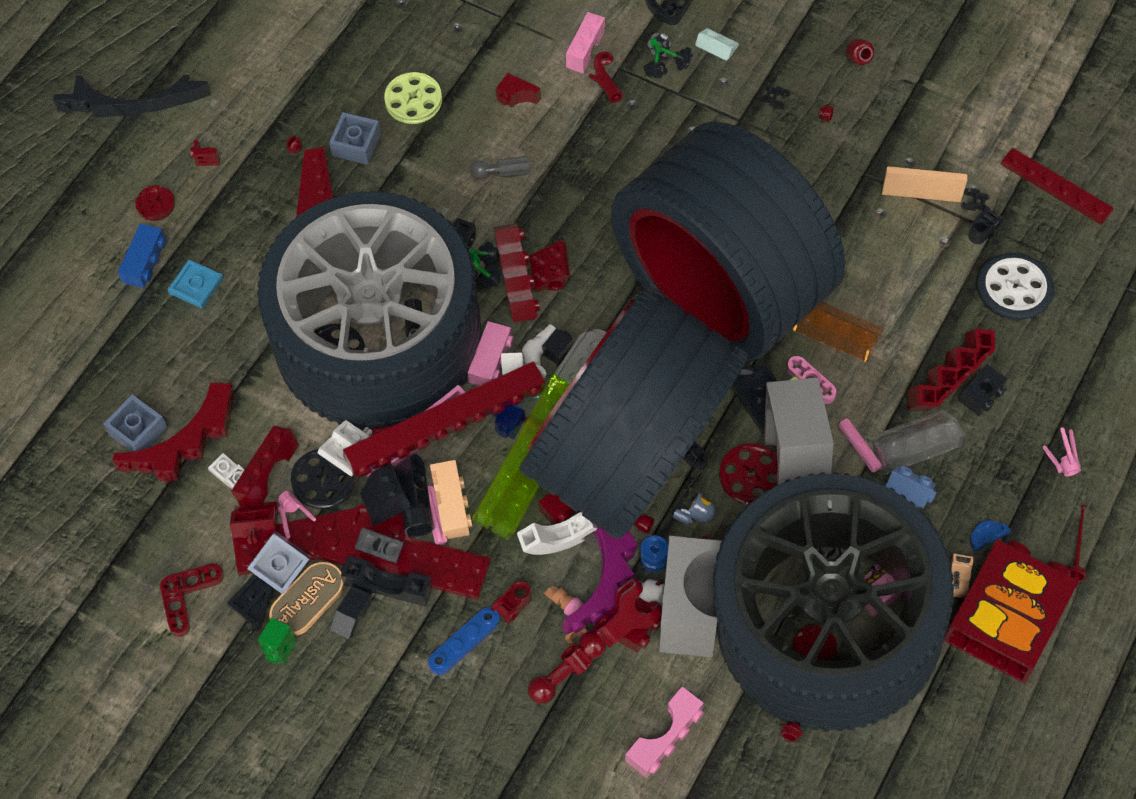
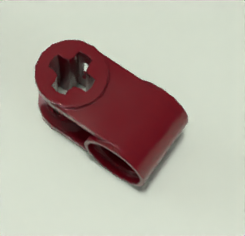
[491,581,532,624]

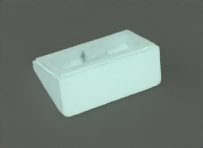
[695,28,739,60]

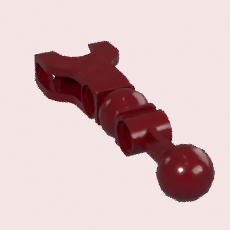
[528,578,662,704]

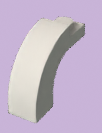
[517,512,598,555]

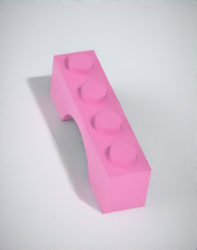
[625,687,704,778]

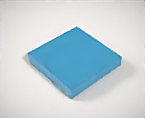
[168,260,224,309]

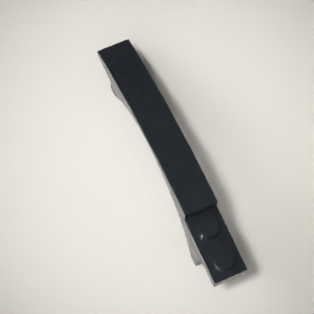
[53,75,211,117]

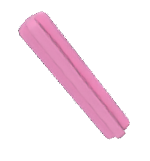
[839,418,882,472]
[427,486,447,545]

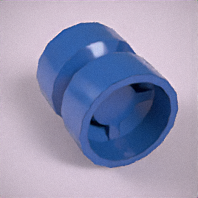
[640,535,668,573]

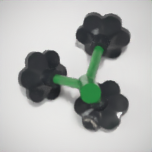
[644,33,693,78]

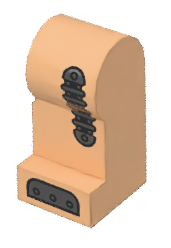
[951,554,973,599]

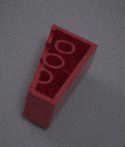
[296,146,334,218]

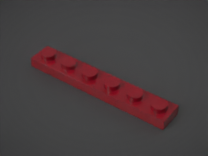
[1001,148,1114,225]

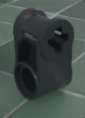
[968,206,1004,244]

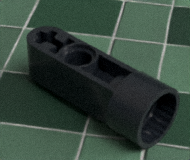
[396,454,434,537]

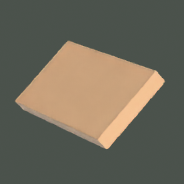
[882,166,967,202]

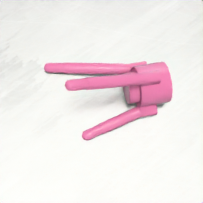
[1042,427,1081,476]
[278,491,316,539]

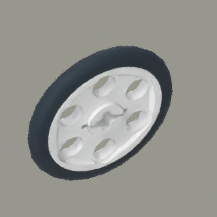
[977,253,1054,320]

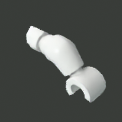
[522,324,556,379]

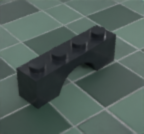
[340,556,433,607]

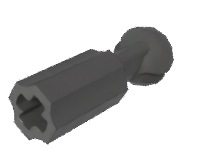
[471,156,530,180]

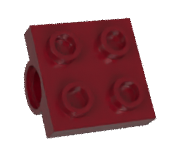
[530,240,570,292]

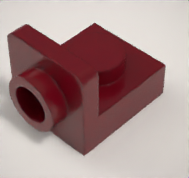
[190,140,220,166]

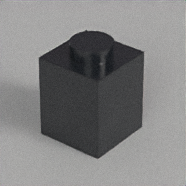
[542,328,573,366]

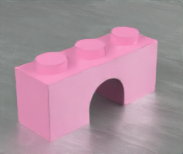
[566,12,605,74]

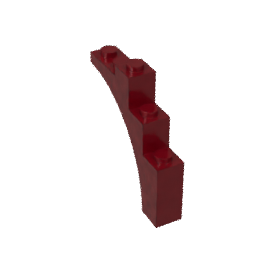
[112,383,234,482]

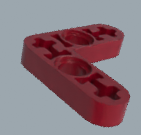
[160,564,224,637]

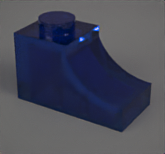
[492,405,526,440]

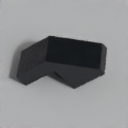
[330,585,372,639]

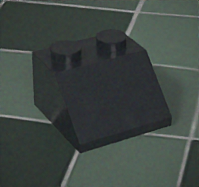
[360,463,412,526]

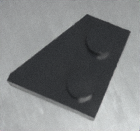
[227,574,274,631]

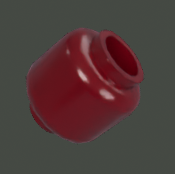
[846,39,874,65]

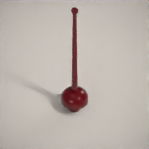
[1067,505,1086,587]

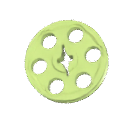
[384,72,442,124]

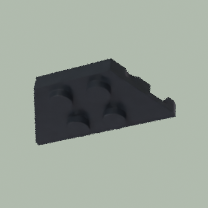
[731,366,777,435]

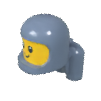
[672,492,716,525]

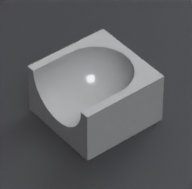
[764,378,834,485]
[659,536,721,657]

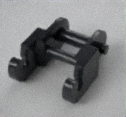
[761,86,790,109]
[961,188,989,211]

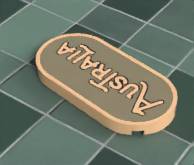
[269,562,344,636]

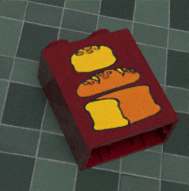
[944,539,1079,684]

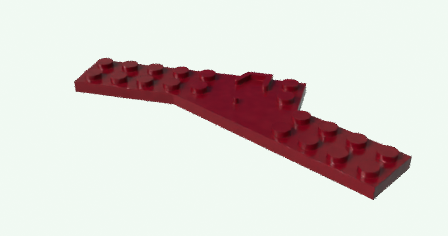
[232,505,491,600]

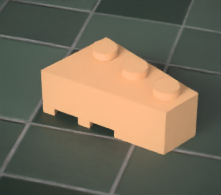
[430,460,472,539]

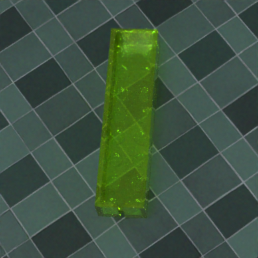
[471,374,570,541]

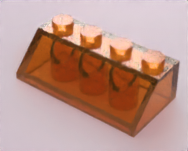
[793,302,885,363]

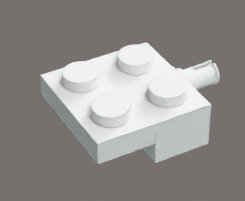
[318,420,372,477]

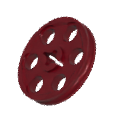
[719,443,778,504]

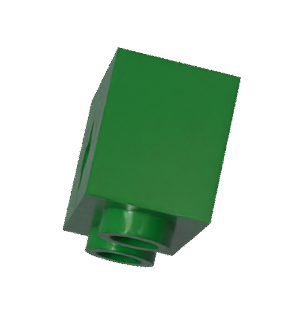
[258,617,297,665]

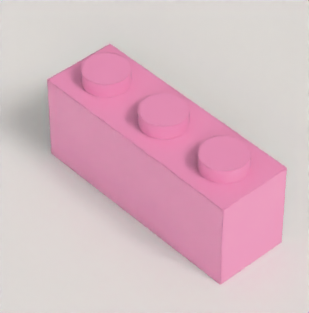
[468,321,514,386]

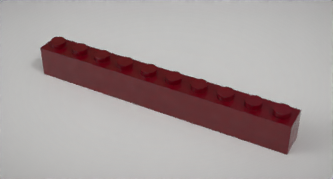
[343,361,545,478]

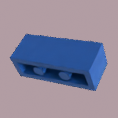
[118,224,167,288]

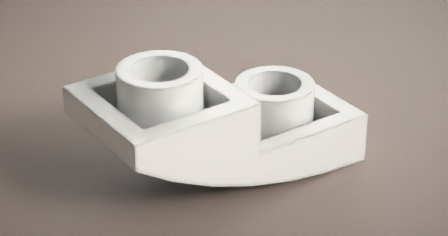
[208,453,244,489]

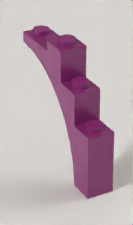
[562,527,638,635]

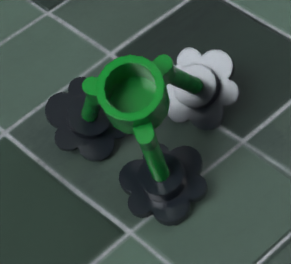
[469,242,501,288]

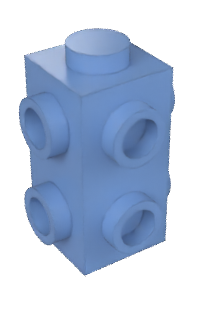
[886,466,937,508]

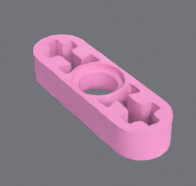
[787,356,836,404]

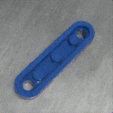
[428,607,500,675]

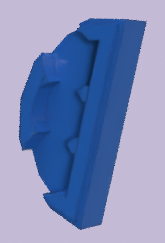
[971,520,1011,552]

